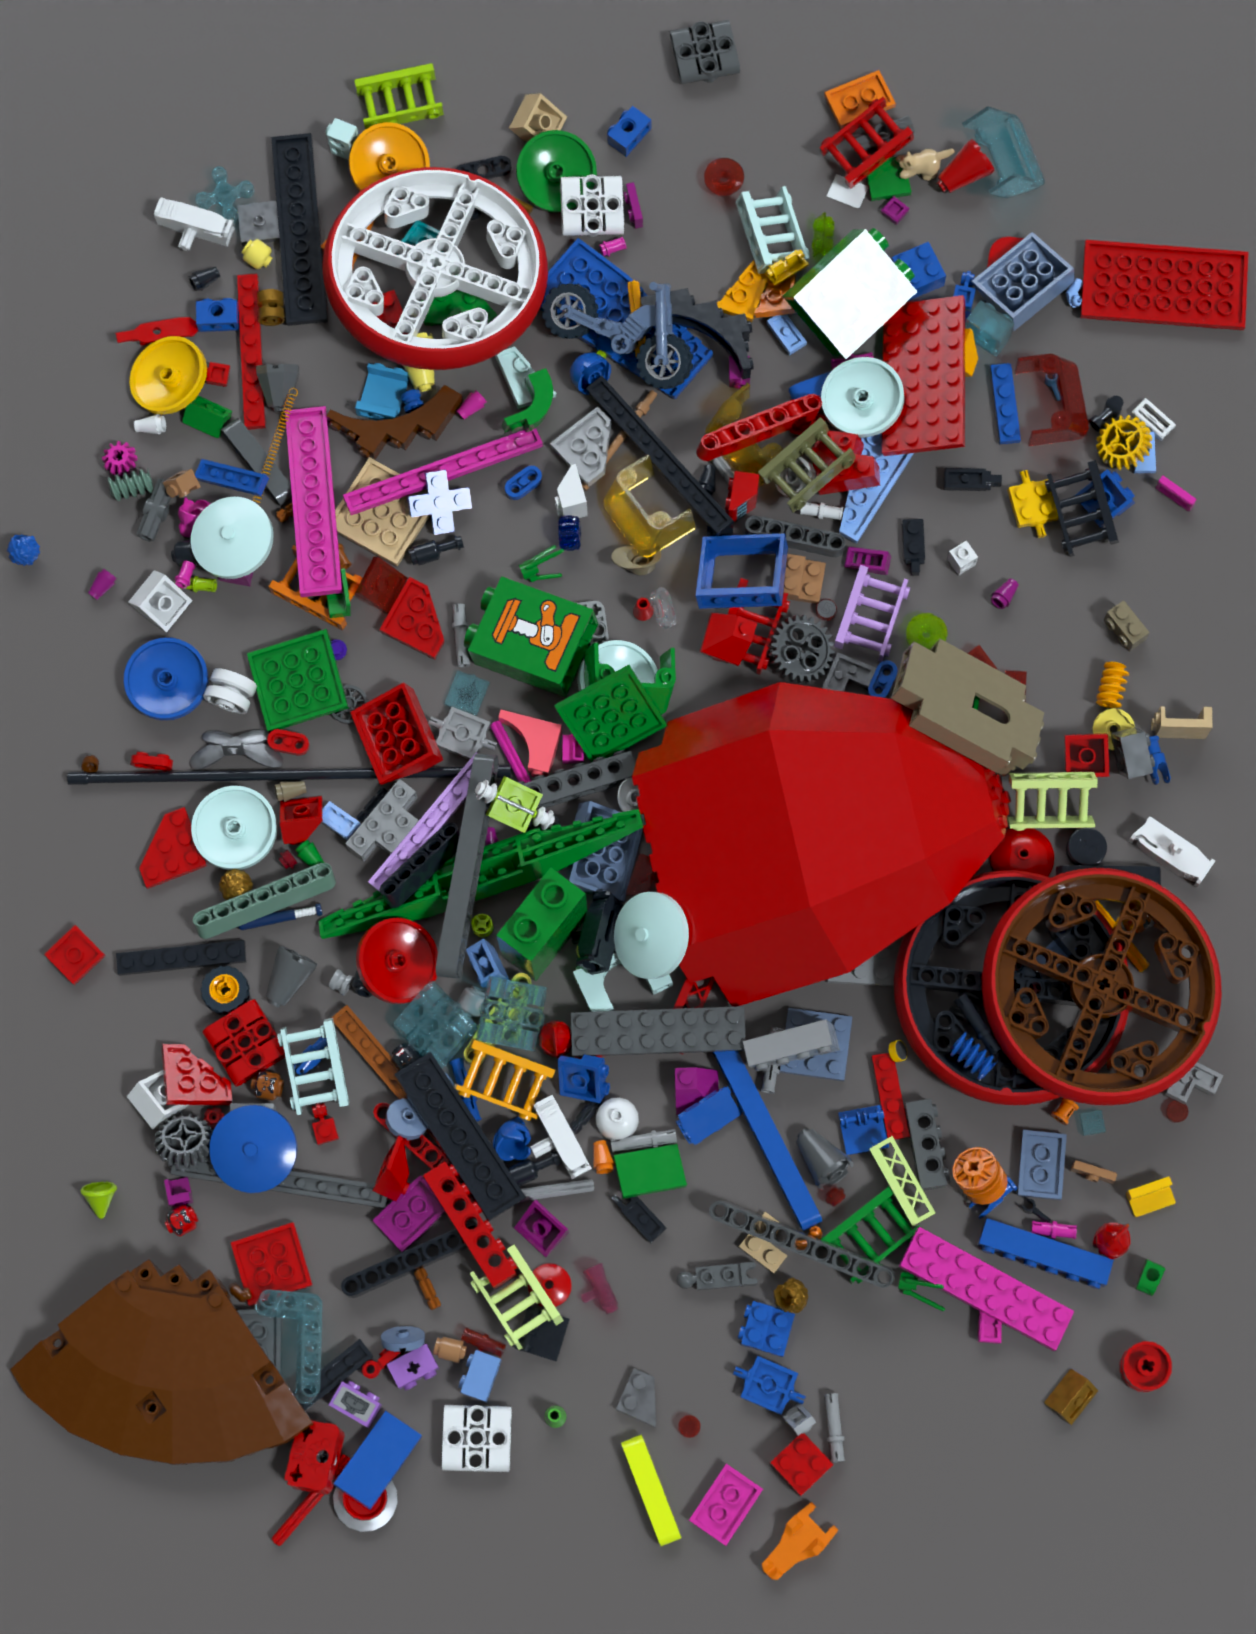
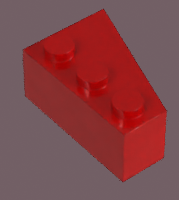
[812,448,880,495]

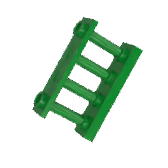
[821,1187,921,1284]

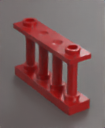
[819,97,914,189]
[713,578,790,675]

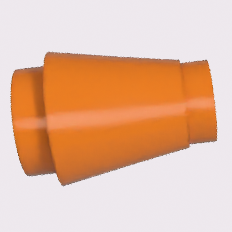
[593,1140,615,1174]

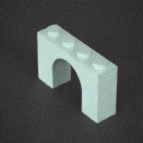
[573,949,673,1012]

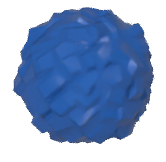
[7,535,40,566]

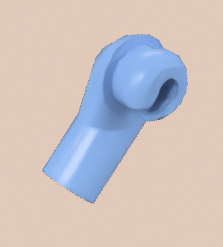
[1066,278,1083,308]

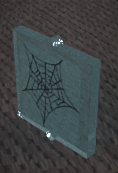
[444,670,490,716]

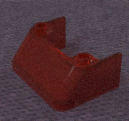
[1015,353,1089,446]

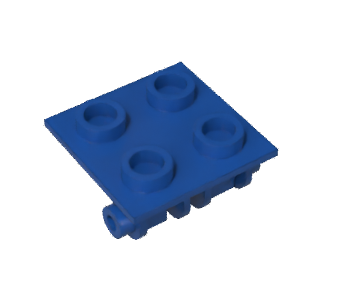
[838,1105,889,1155]

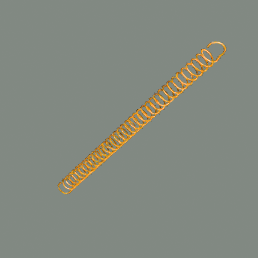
[253,388,298,503]

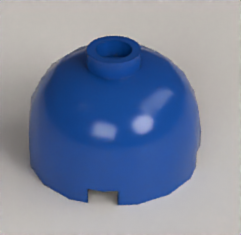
[570,352,611,395]

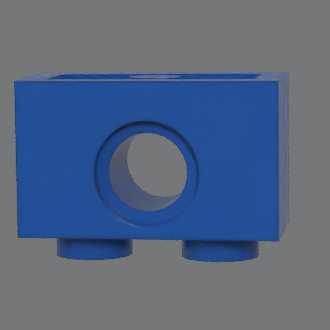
[607,106,652,157]
[196,298,240,332]

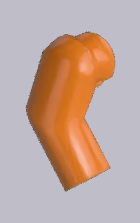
[796,1226,822,1250]

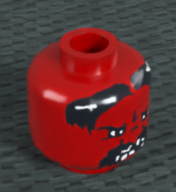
[164,1204,199,1237]

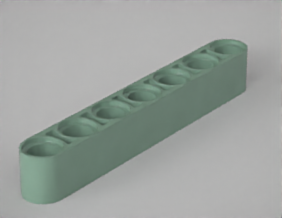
[193,863,336,939]

